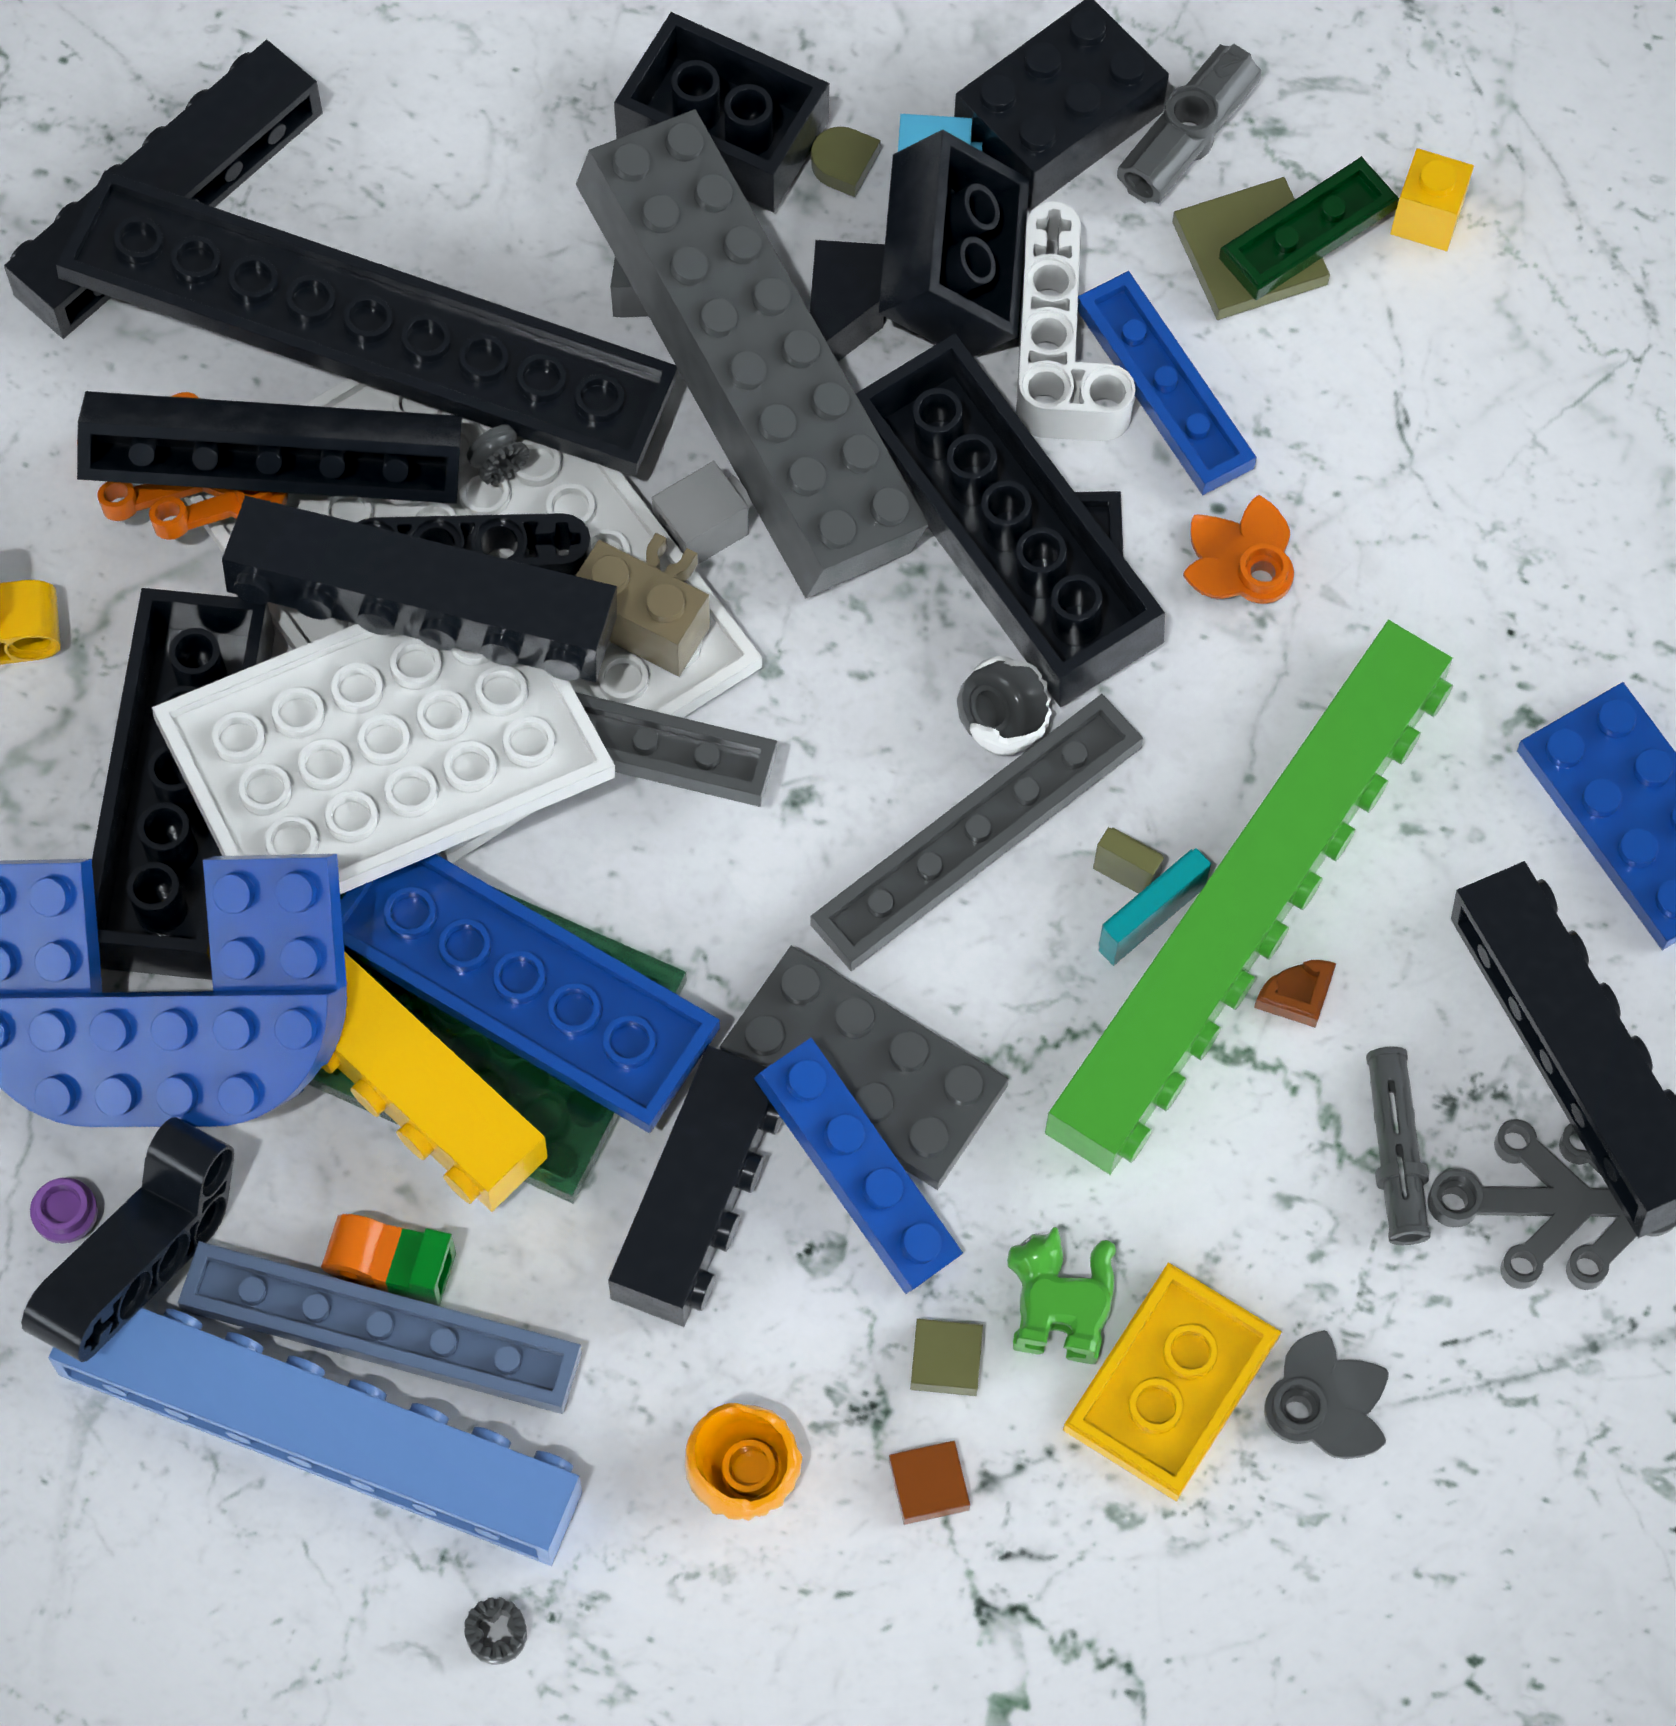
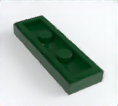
[1219,156,1399,301]

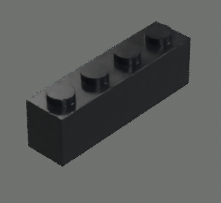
[608,1046,782,1327]

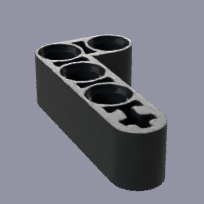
[348,513,592,627]
[21,1117,234,1362]

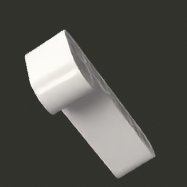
[1016,201,1136,441]

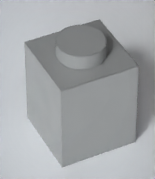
[652,461,752,564]

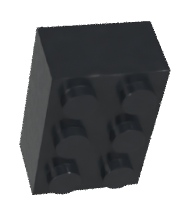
[954,0,1169,210]
[614,12,830,213]
[879,129,1029,357]

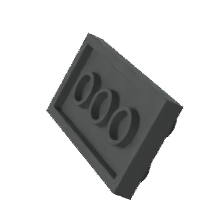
[720,945,1009,1190]

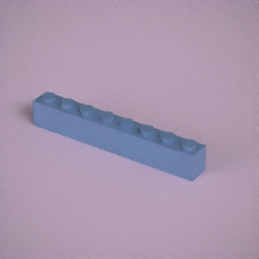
[48,1308,582,1566]

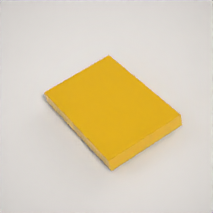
[1063,1262,1282,1502]

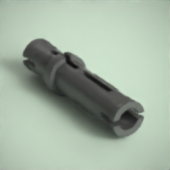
[1366,1047,1430,1245]

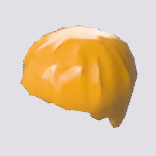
[685,1403,803,1521]

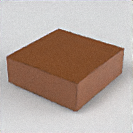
[889,1440,970,1525]

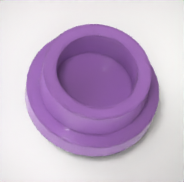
[30,1178,98,1244]

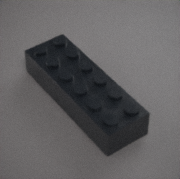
[856,333,1165,708]
[92,588,275,980]

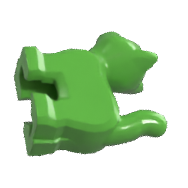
[1007,1227,1116,1364]

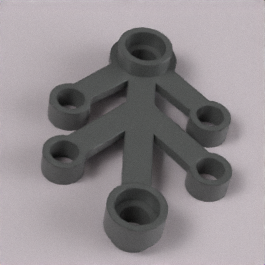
[1427,1119,1676,1290]

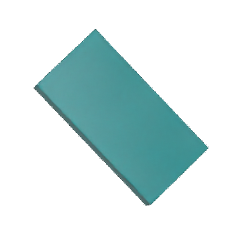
[1098,848,1212,966]

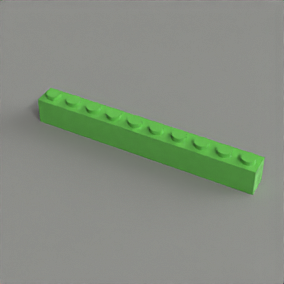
[1045,619,1453,1175]

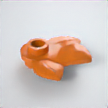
[1183,495,1294,604]

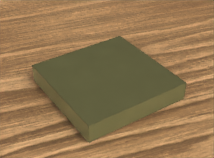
[1172,177,1330,320]

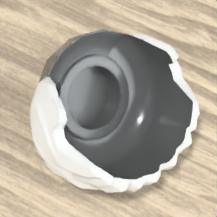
[957,656,1052,756]

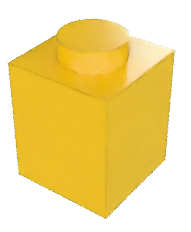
[1390,148,1474,251]

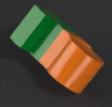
[321,1214,456,1306]

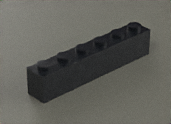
[4,39,323,339]
[77,391,462,504]
[222,495,617,682]
[1451,861,1676,1238]

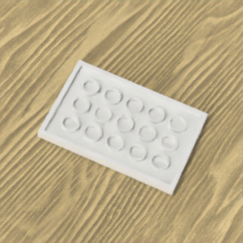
[152,624,615,894]

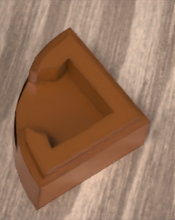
[1254,960,1336,1028]

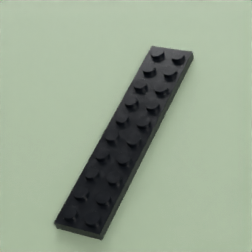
[56,170,678,477]

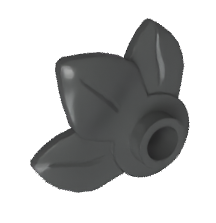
[1264,1330,1389,1459]

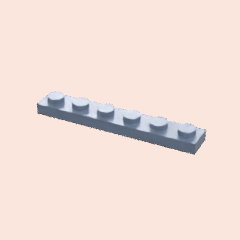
[178,1241,582,1414]

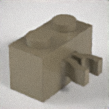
[576,533,710,677]

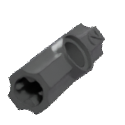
[1117,44,1261,204]

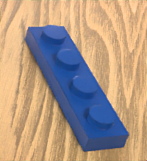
[1077,271,1257,496]
[754,1037,963,1294]

